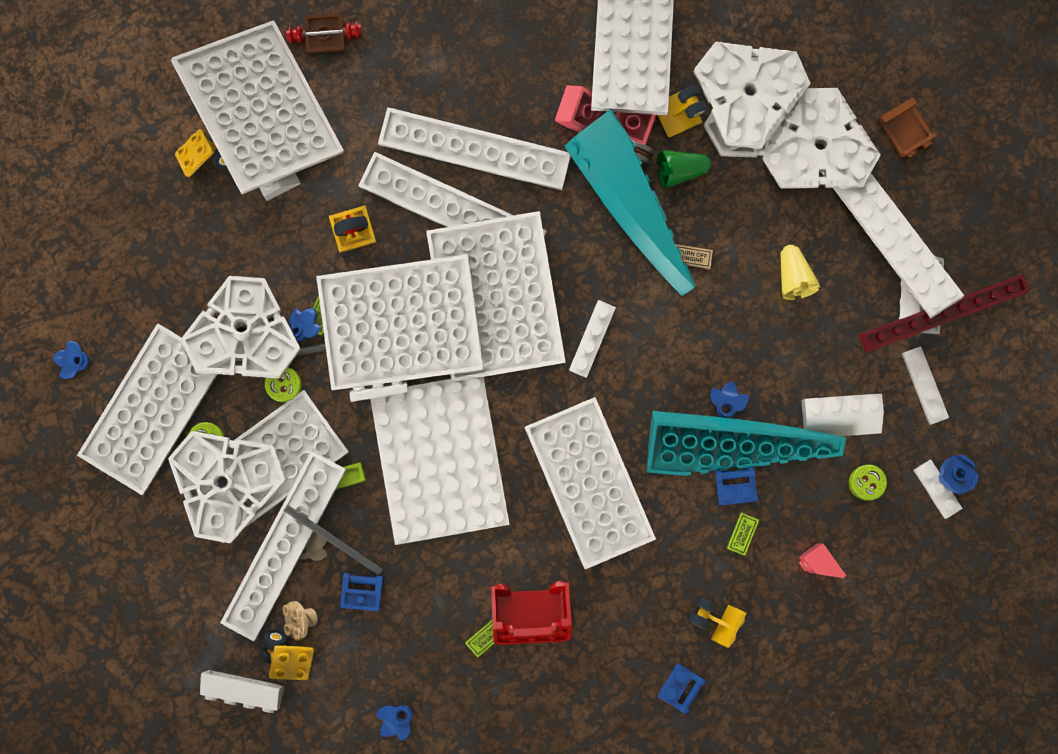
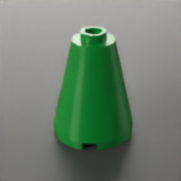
[656,150,711,188]

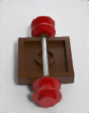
[286,12,363,54]

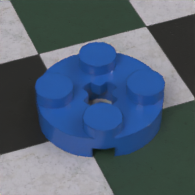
[939,455,978,494]

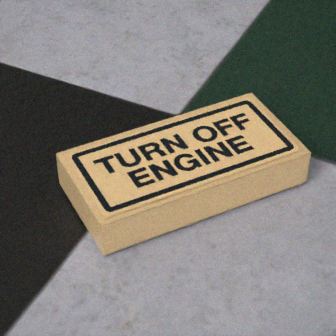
[675,244,713,270]

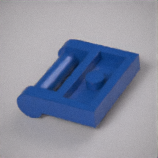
[715,467,758,505]
[340,573,383,611]
[657,663,707,715]

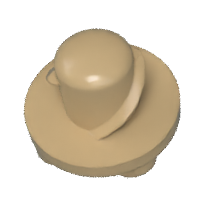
[282,601,317,640]

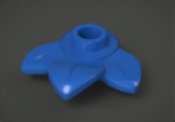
[289,308,321,342]
[53,341,90,379]
[710,381,749,418]
[376,705,412,741]

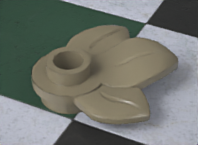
[299,532,328,561]

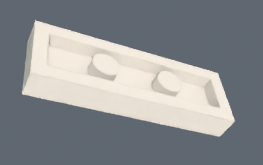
[350,380,408,402]
[914,460,963,519]

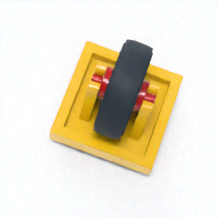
[329,206,376,253]

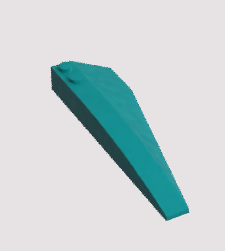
[564,110,696,296]
[646,411,846,476]

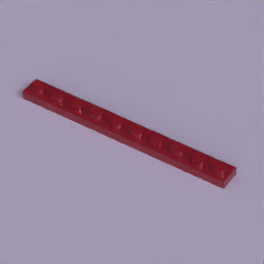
[859,274,1030,353]

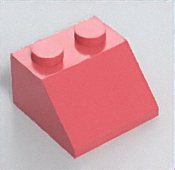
[555,85,603,132]
[615,112,657,145]
[798,543,846,578]

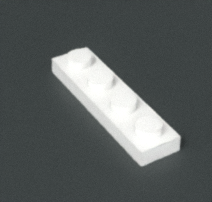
[569,300,616,378]
[902,347,949,425]

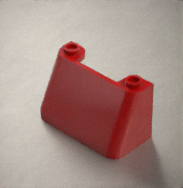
[491,581,572,645]

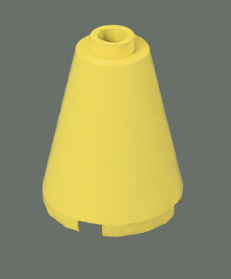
[780,245,820,300]

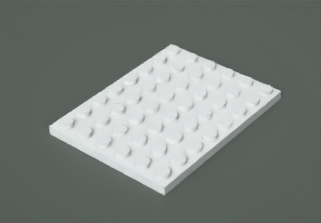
[171,20,344,194]
[426,211,566,382]
[316,255,484,390]
[370,377,509,545]

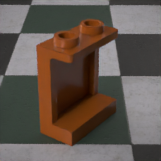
[878,98,937,159]

